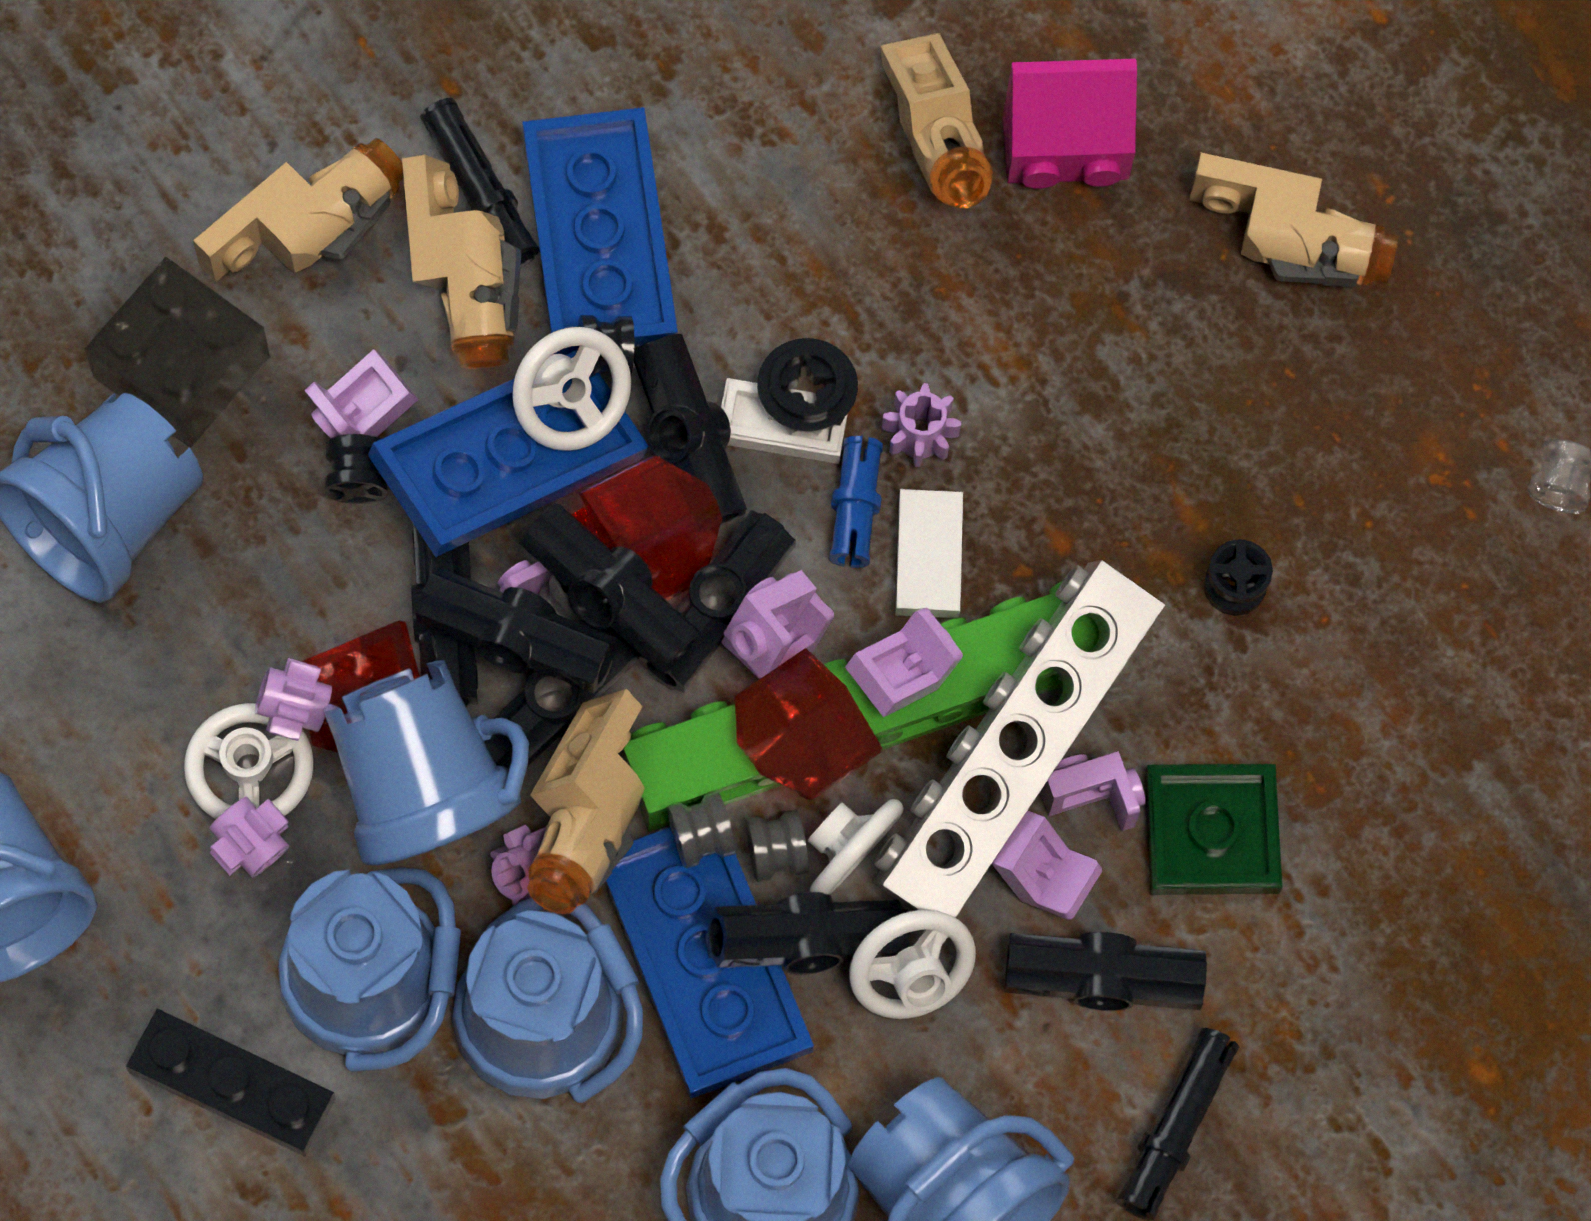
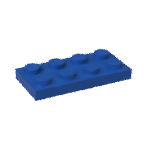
[522,107,678,355]
[368,350,650,557]
[604,827,814,1099]

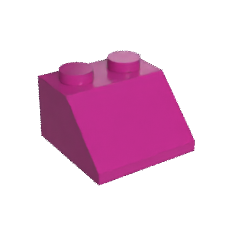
[1003,59,1137,189]

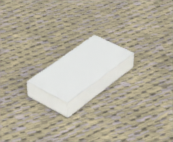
[721,378,848,464]
[895,489,963,618]

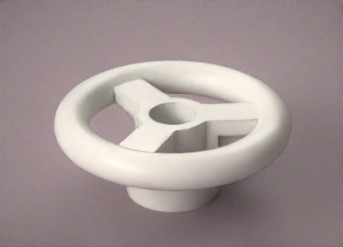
[513,327,631,451]
[184,703,314,819]
[808,799,903,895]
[850,910,976,1019]

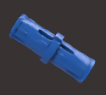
[829,436,883,568]

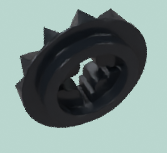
[757,338,858,436]

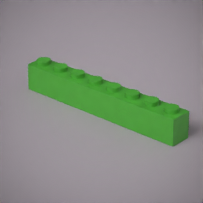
[622,582,1126,832]

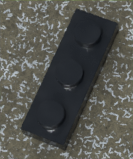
[126,1008,336,1157]

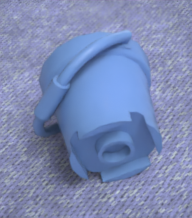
[0,393,203,603]
[323,660,529,865]
[0,772,98,983]
[278,867,461,1072]
[452,892,643,1103]
[660,1068,860,1221]
[848,1077,1074,1221]

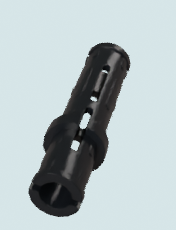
[420,98,539,268]
[1116,1028,1239,1221]

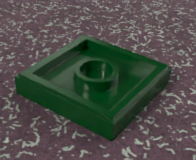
[1145,764,1282,895]

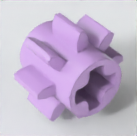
[882,383,961,467]
[255,658,332,741]
[209,796,289,878]
[490,825,551,906]

